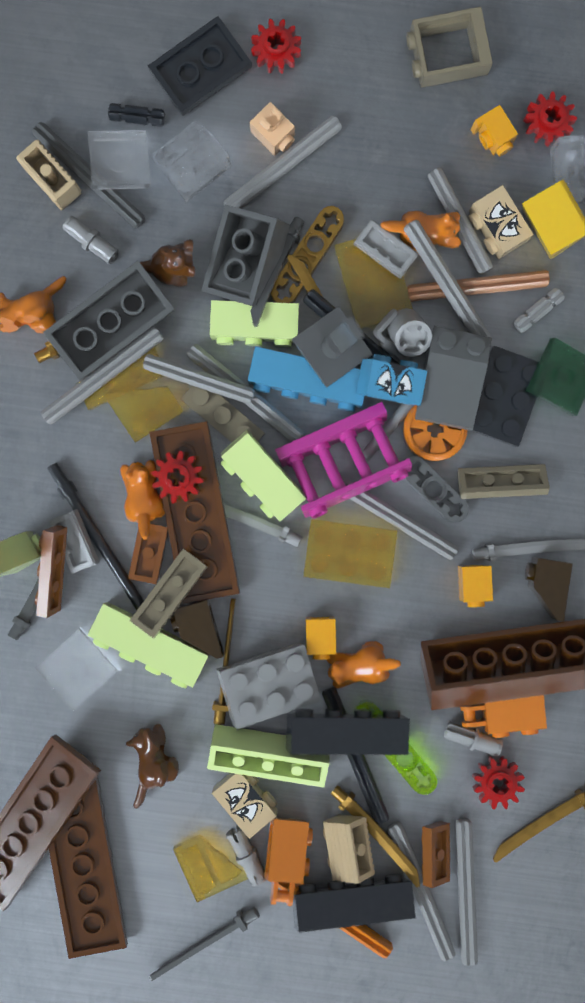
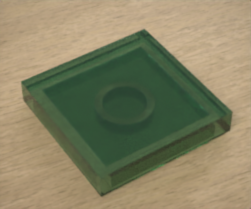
[526,338,585,416]

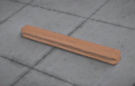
[406,270,550,302]

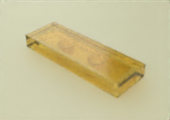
[76,347,163,410]

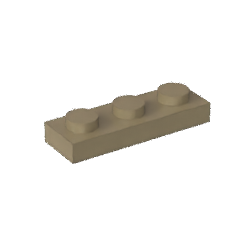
[181,386,265,443]
[457,464,550,499]
[129,549,208,639]

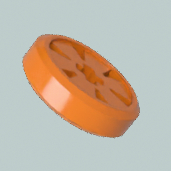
[403,405,467,461]

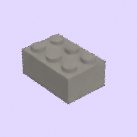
[216,643,321,729]

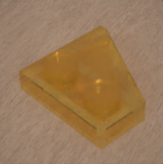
[104,386,184,443]

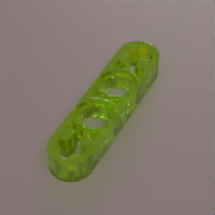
[354,700,437,795]

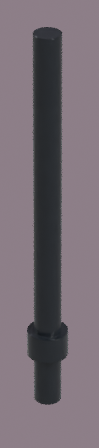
[47,463,144,611]

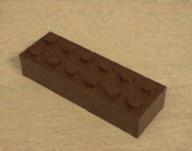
[420,619,585,710]

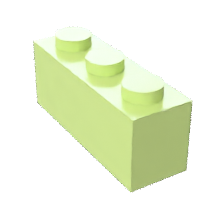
[210,300,299,347]
[220,430,306,522]

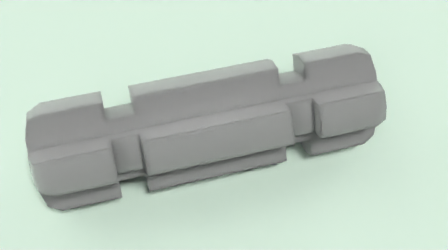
[513,287,565,333]

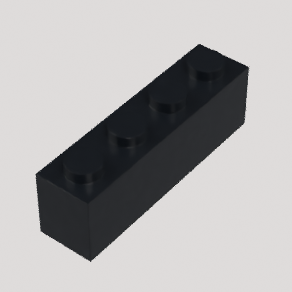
[286,708,410,755]
[293,874,416,933]

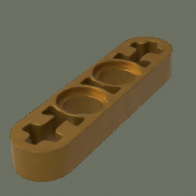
[271,206,344,303]

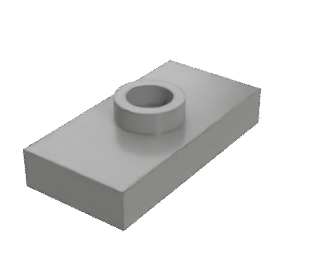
[354,219,419,279]
[49,509,100,574]

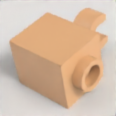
[250,102,295,156]

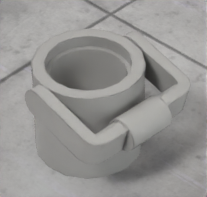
[373,308,432,361]

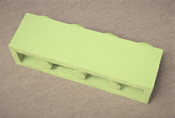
[87,602,209,689]
[207,724,329,787]

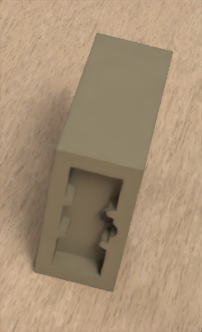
[406,7,493,88]

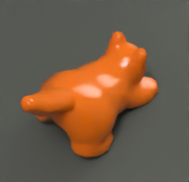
[380,211,461,253]
[0,276,67,333]
[120,460,165,540]
[327,641,401,689]

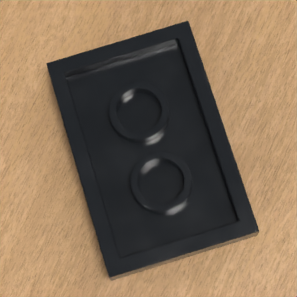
[148,16,252,116]
[472,345,549,447]

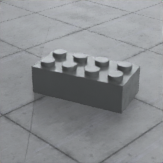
[43,261,174,381]

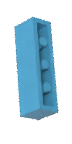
[248,346,364,412]

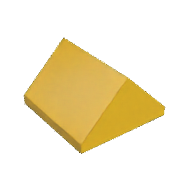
[522,179,585,259]

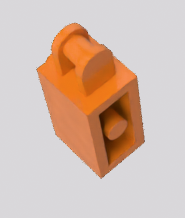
[460,695,547,738]
[264,817,313,906]

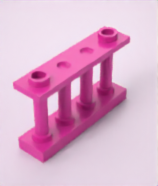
[275,402,412,518]

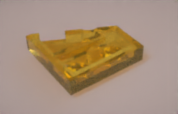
[173,834,248,902]

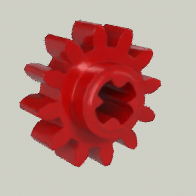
[251,19,301,74]
[523,91,577,147]
[151,451,205,503]
[472,756,525,809]

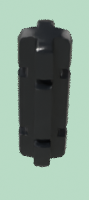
[108,103,165,127]

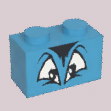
[356,354,427,406]

